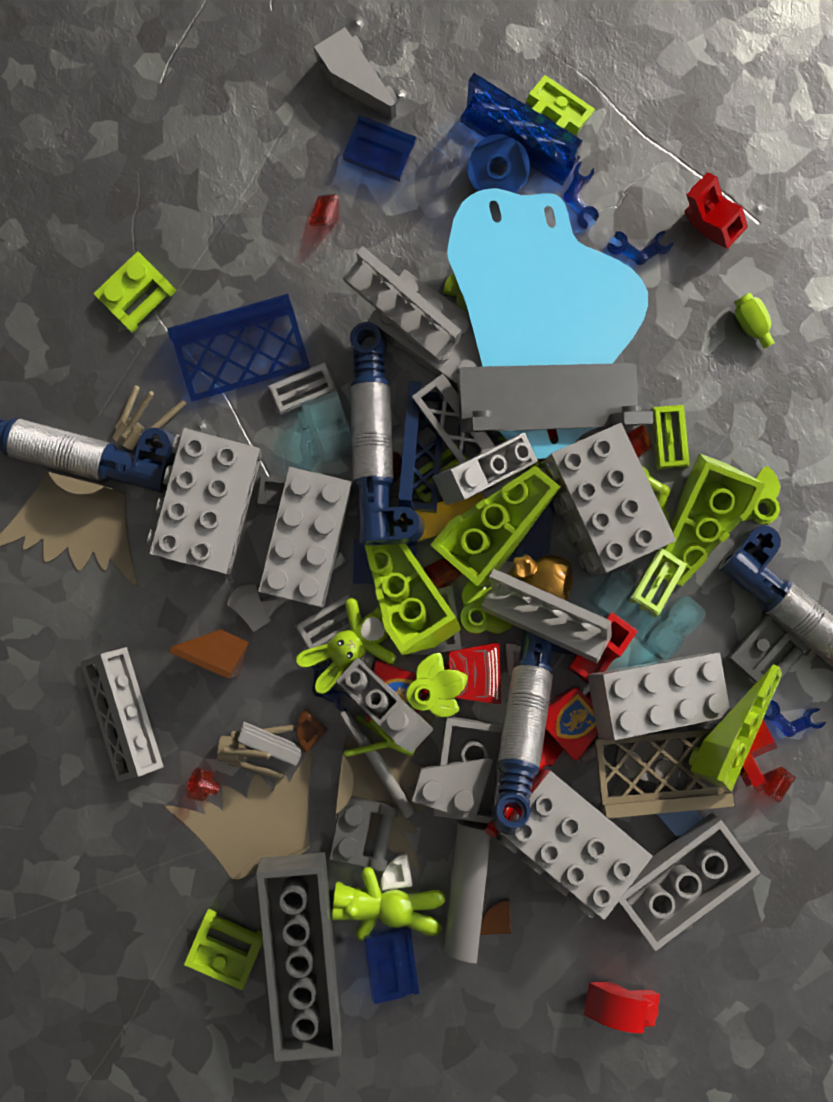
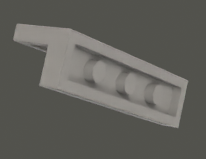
[343,246,462,364]
[412,374,517,499]
[481,569,612,663]
[80,647,164,782]

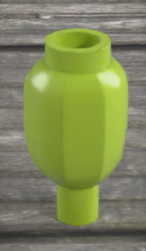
[734,292,775,349]

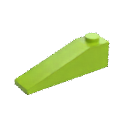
[653,453,765,586]
[430,466,561,587]
[365,522,462,655]
[689,664,782,792]

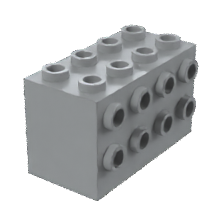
[540,423,676,578]
[146,428,262,575]
[496,769,653,920]

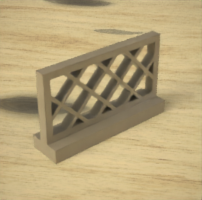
[594,728,734,819]

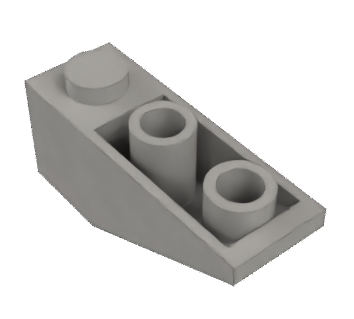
[314,27,398,119]
[432,433,538,505]
[336,658,433,753]

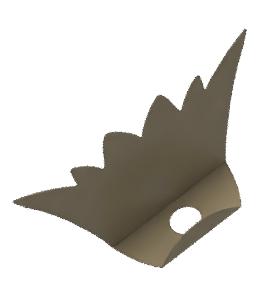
[0,472,138,587]
[335,713,436,870]
[165,750,314,880]

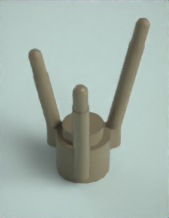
[112,385,187,450]
[217,725,296,779]

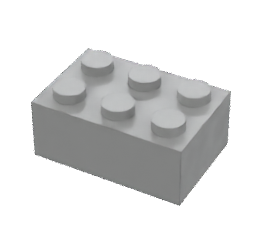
[433,716,504,824]

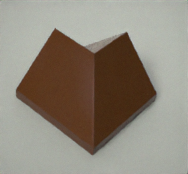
[169,629,249,679]

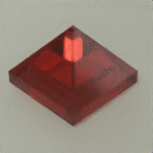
[309,194,340,226]
[626,425,652,457]
[423,557,462,588]
[762,766,795,803]

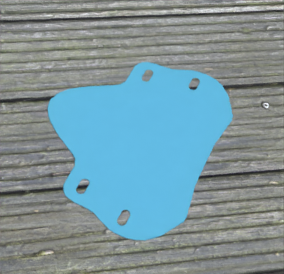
[447,188,648,459]

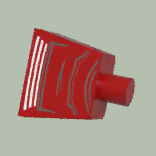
[444,642,501,704]

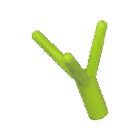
[343,714,416,757]

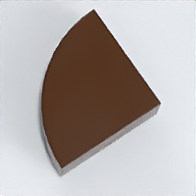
[297,708,328,753]
[480,899,511,935]

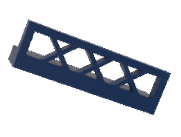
[399,381,443,513]

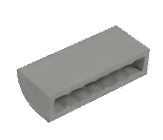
[443,819,491,964]

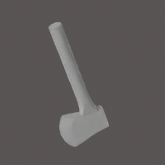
[227,552,347,632]
[340,711,416,819]

